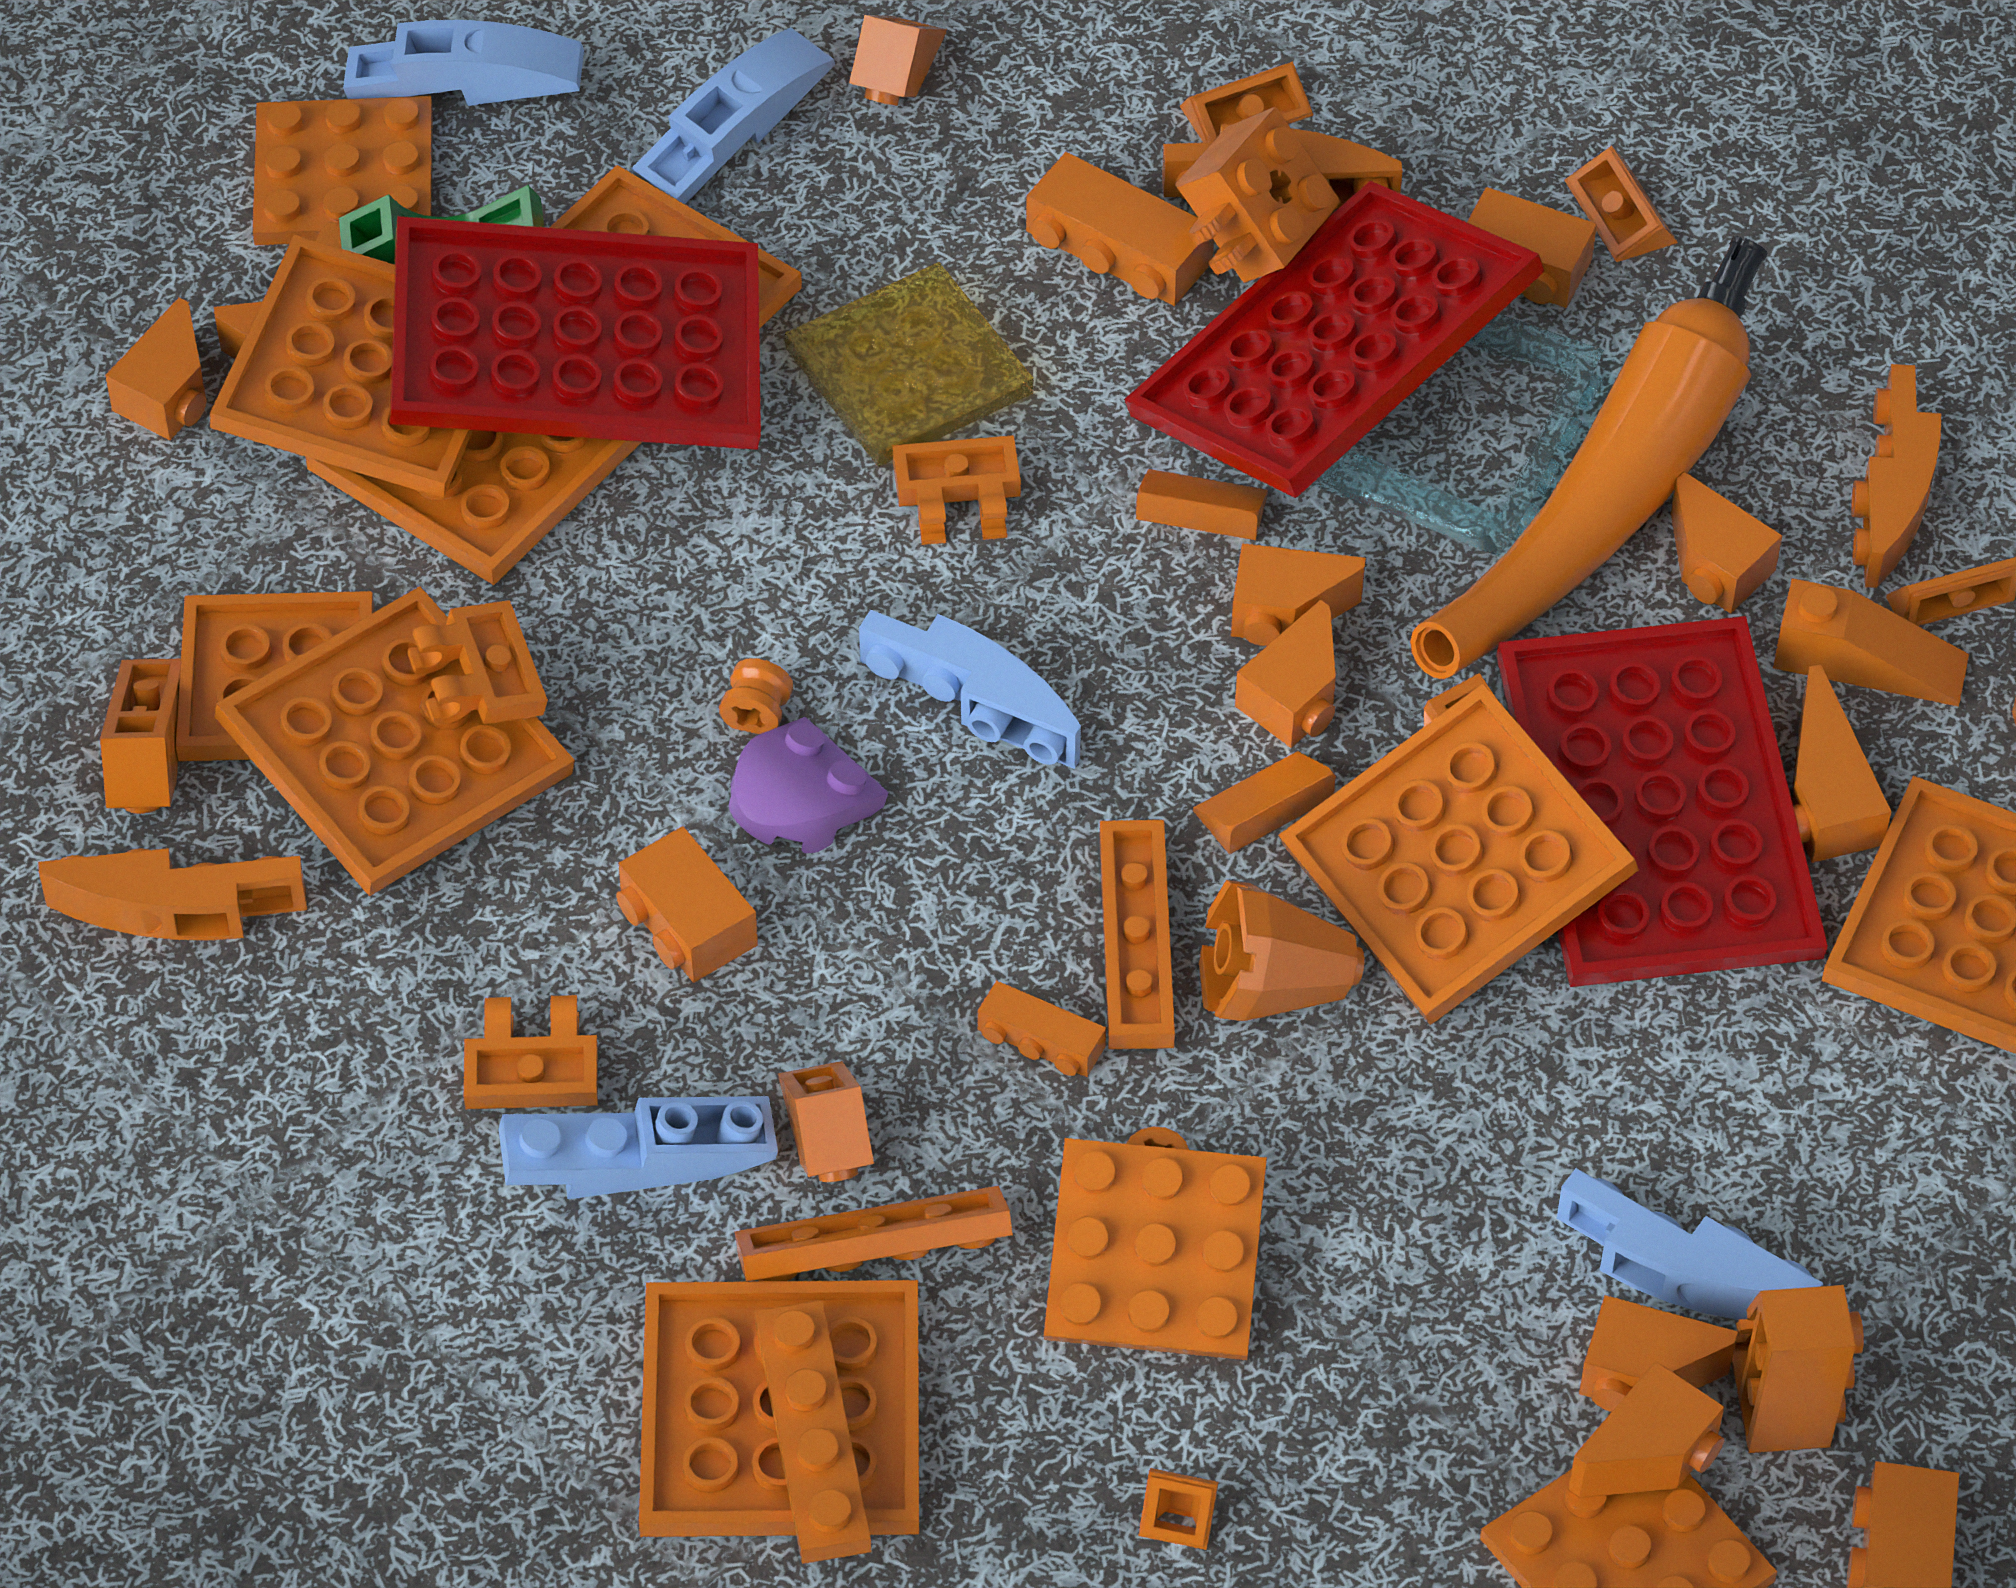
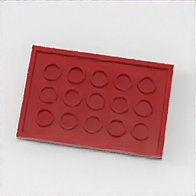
[1124,180,1545,498]
[389,216,761,450]
[1496,616,1828,987]

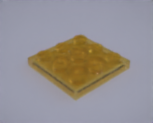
[785,262,1034,467]

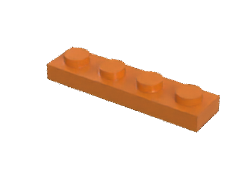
[1099,820,1175,1049]
[734,1186,1013,1281]
[755,1300,871,1564]

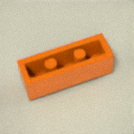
[978,980,1106,1077]

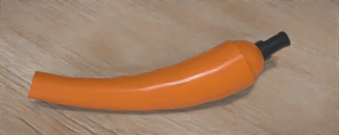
[1410,236,1768,679]

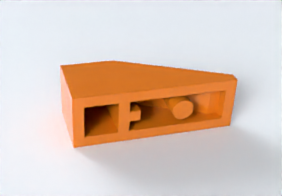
[1773,578,1969,707]
[100,658,181,814]
[1791,664,1892,863]

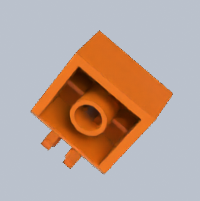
[1175,107,1341,283]

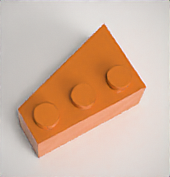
[1732,1285,1864,1453]

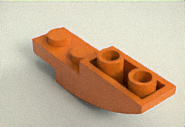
[1162,124,1403,209]
[1851,364,1941,588]
[38,848,307,940]

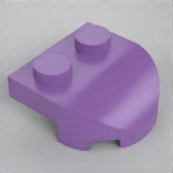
[729,717,889,853]

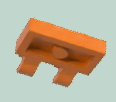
[892,435,1021,545]
[407,600,548,725]
[463,995,598,1109]

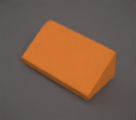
[1180,62,1314,143]
[1564,145,1678,262]
[1136,469,1268,540]
[1886,557,2016,626]
[1193,751,1336,855]

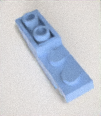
[343,20,584,106]
[631,27,835,204]
[859,609,1081,769]
[498,1096,778,1199]
[1557,1168,1823,1320]

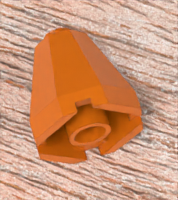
[1199,880,1365,1021]

